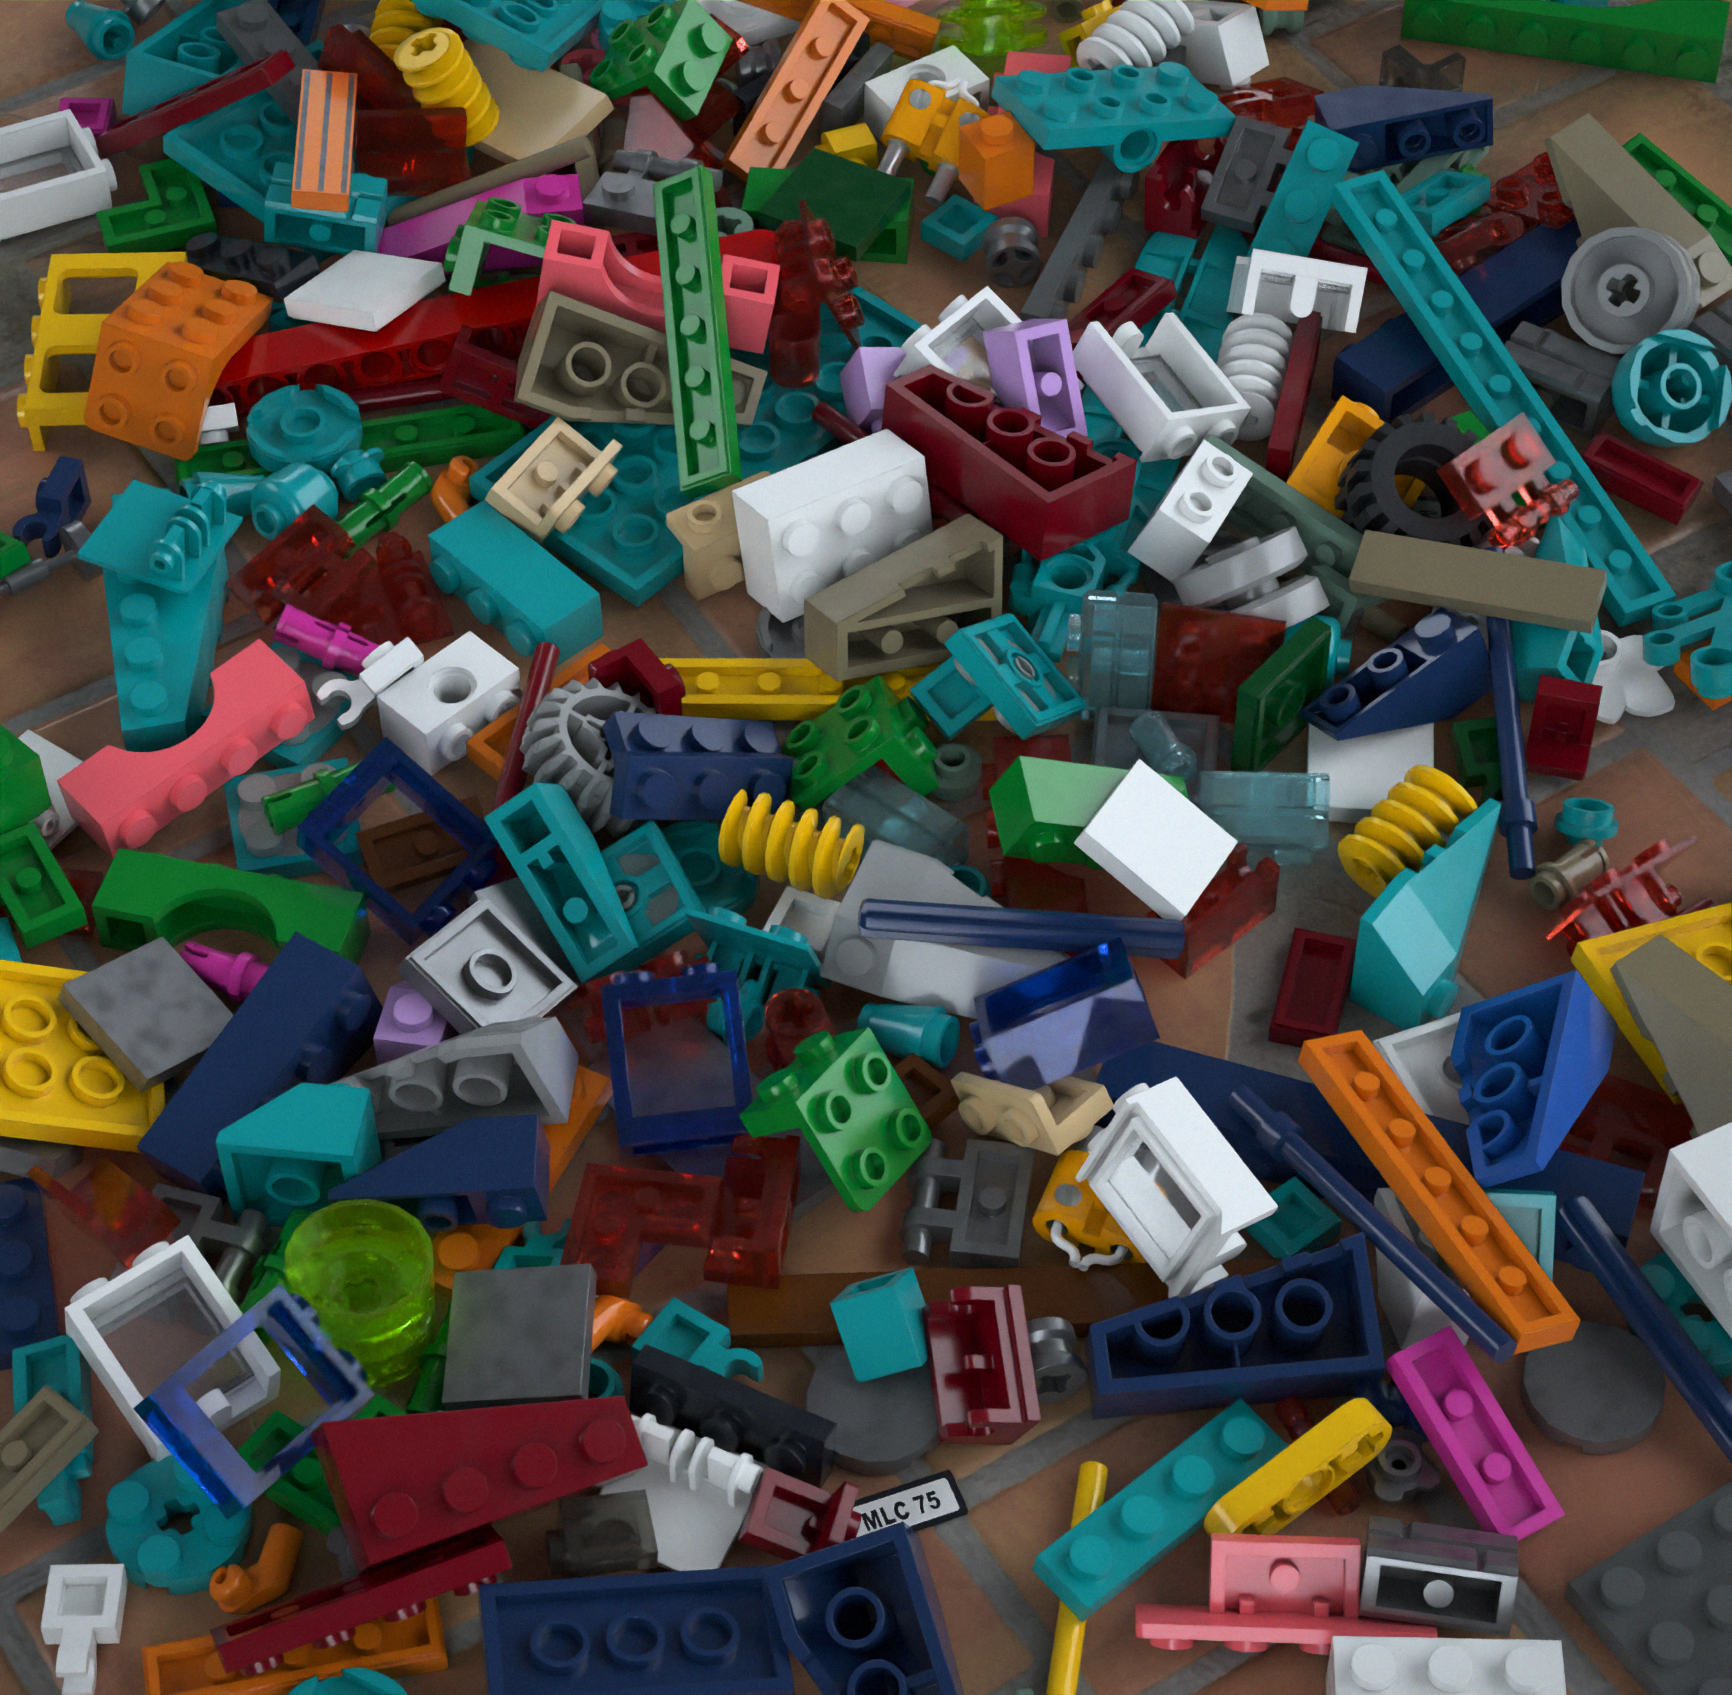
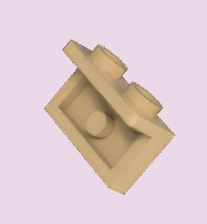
[484,416,623,545]
[666,471,771,601]
[951,1063,1114,1156]

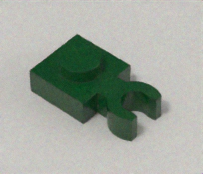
[1448,716,1529,808]

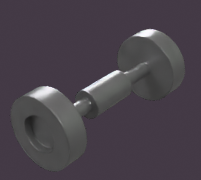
[0,520,103,597]

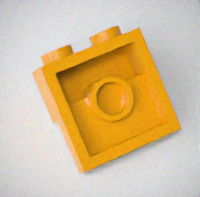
[1286,395,1426,519]

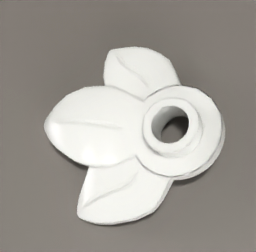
[1592,629,1675,724]

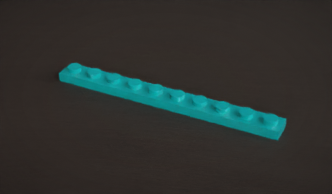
[1330,170,1677,628]

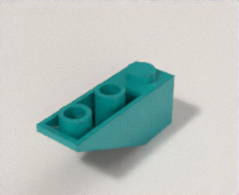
[1511,516,1604,702]

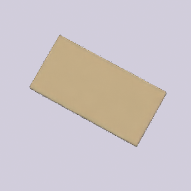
[405,38,614,177]

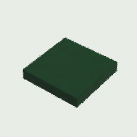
[758,148,911,262]
[1230,616,1332,782]

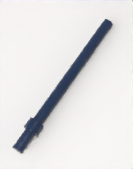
[1484,546,1538,880]
[1228,1085,1517,1363]

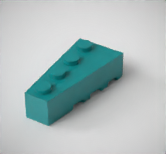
[102,548,232,752]

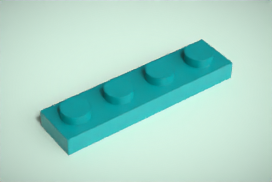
[1032,1398,1289,1622]

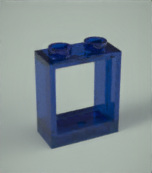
[296,737,500,946]
[969,937,1160,1091]
[601,963,755,1158]
[133,1284,374,1520]

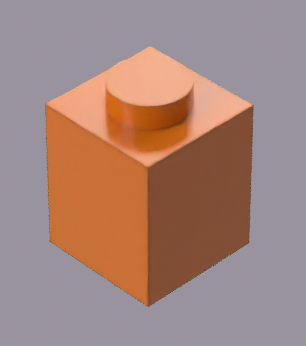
[959,111,1035,211]

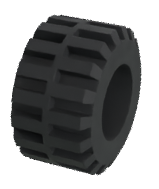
[1335,412,1502,548]

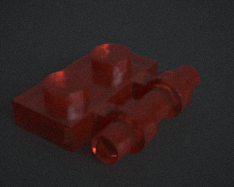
[1217,77,1324,128]
[1430,211,1524,272]
[1436,412,1579,550]
[225,504,379,631]
[1559,1073,1694,1211]

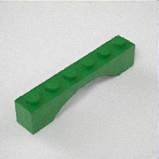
[1401,0,1731,83]

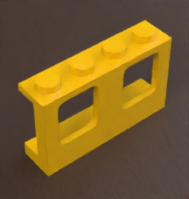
[17,252,188,451]

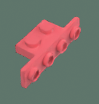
[1134,1533,1438,1655]

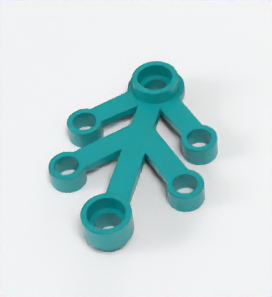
[1643,561,1732,699]

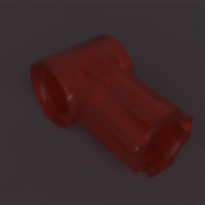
[768,276,821,389]

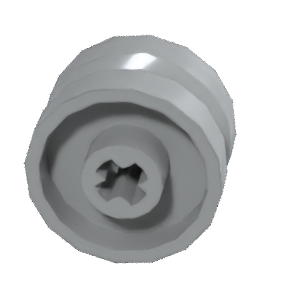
[1561,226,1701,354]
[1172,526,1330,659]

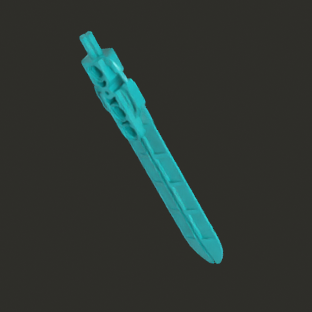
[1008,224,1249,663]

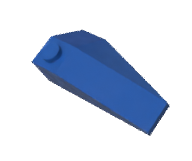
[1451,970,1618,1189]

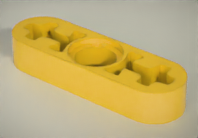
[1203,1397,1392,1536]

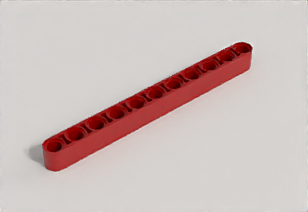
[208,229,794,419]

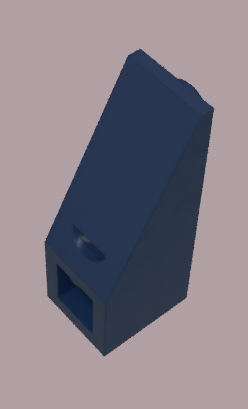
[1314,85,1493,173]
[1299,608,1493,741]
[327,1114,550,1236]

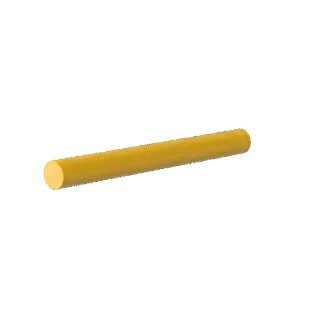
[1046,1461,1108,1695]

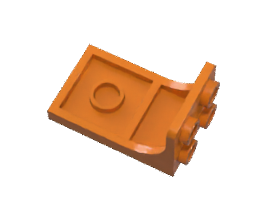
[84,261,274,461]

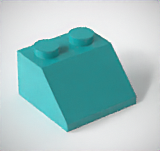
[215,1082,383,1235]

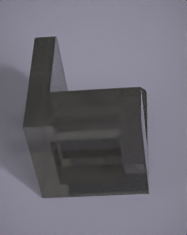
[1379,44,1466,92]

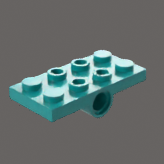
[991,62,1236,173]

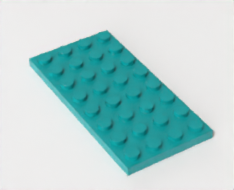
[468,244,923,607]

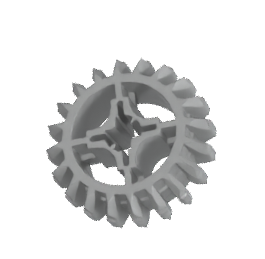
[519,677,662,838]

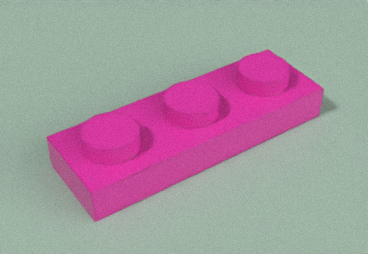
[1385,1325,1565,1543]

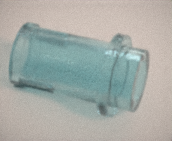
[1129,711,1197,785]

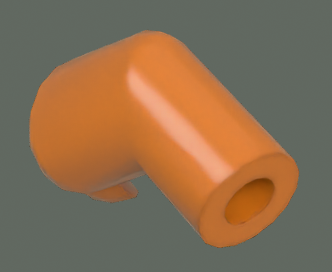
[430,455,480,523]
[591,1294,655,1354]
[209,1523,304,1615]

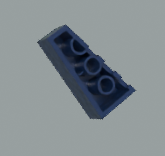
[136,932,383,1206]
[1084,1232,1386,1419]

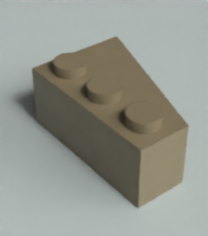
[804,513,1003,682]

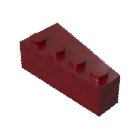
[881,364,1137,562]
[311,1396,648,1574]

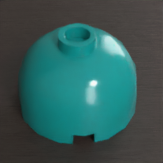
[1611,329,1732,448]

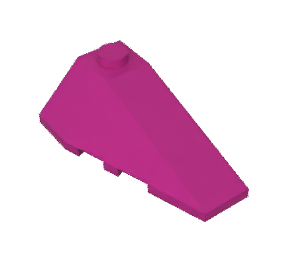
[377,174,584,274]

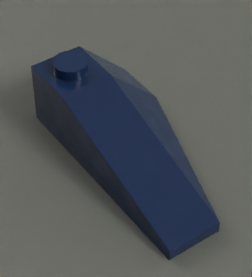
[763,1521,964,1695]

